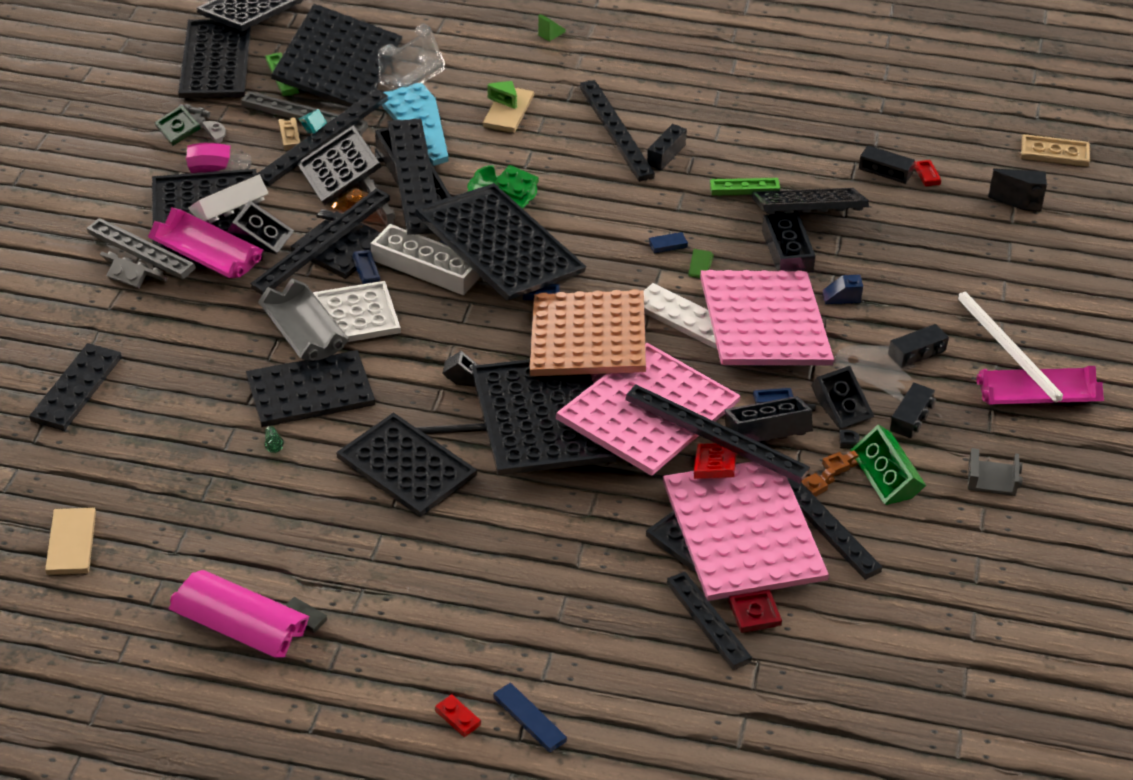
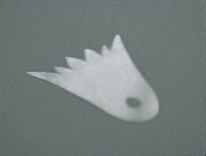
[835,345,916,401]

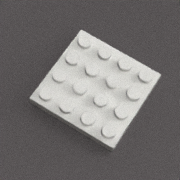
[313,281,401,342]

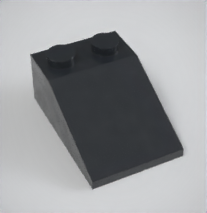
[988,168,1047,212]
[227,201,294,255]
[811,366,874,430]

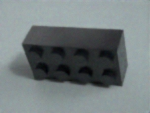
[762,211,816,273]
[725,396,813,443]

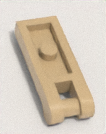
[278,118,300,151]

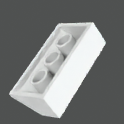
[188,174,269,223]

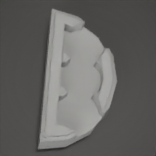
[202,121,226,143]

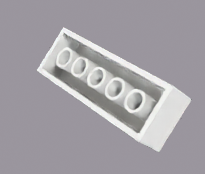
[371,224,481,295]

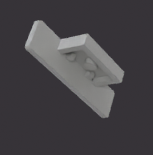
[100,251,167,289]

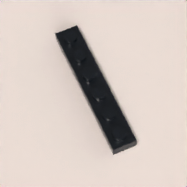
[667,571,752,670]

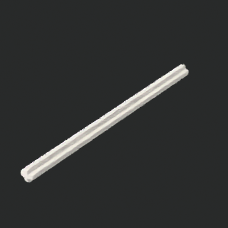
[958,292,1063,402]

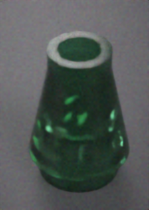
[264,426,284,453]

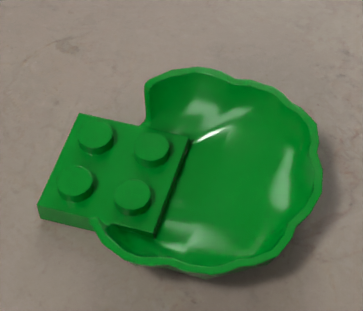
[467,165,539,209]

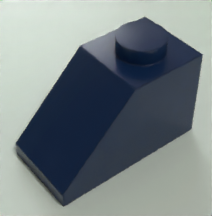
[822,275,863,304]

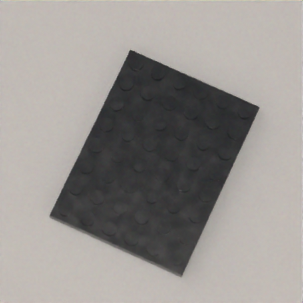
[271,4,403,107]
[152,169,263,269]
[414,183,587,301]
[471,360,616,475]

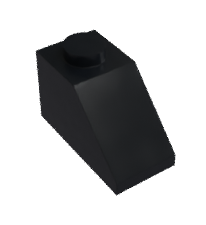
[442,351,478,387]

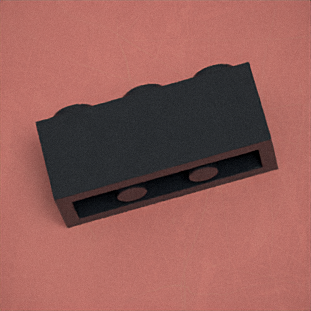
[647,124,687,171]
[858,145,915,184]
[888,324,949,368]
[890,382,936,438]

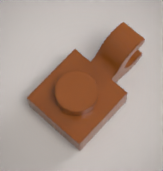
[822,451,859,477]
[801,467,836,497]

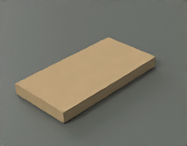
[483,88,534,133]
[1021,134,1090,167]
[45,508,96,575]

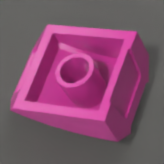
[186,143,230,173]

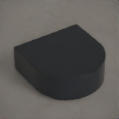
[839,430,860,449]

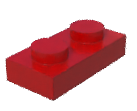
[435,694,481,738]

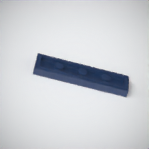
[493,682,567,753]

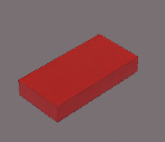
[914,160,942,187]

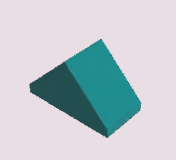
[299,109,327,134]

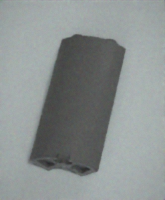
[258,278,349,360]

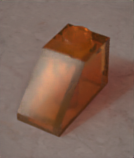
[332,188,368,212]

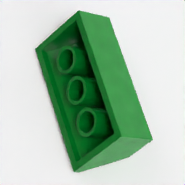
[850,424,926,505]

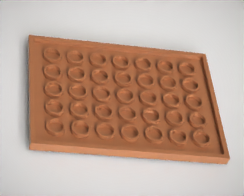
[530,289,646,376]

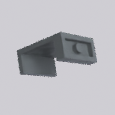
[968,448,1023,496]

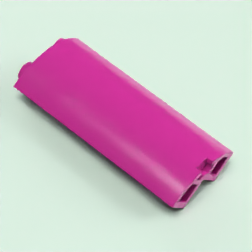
[148,207,263,278]
[976,366,1104,405]
[169,570,309,657]

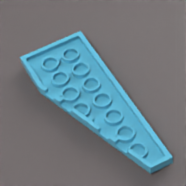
[381,83,449,166]

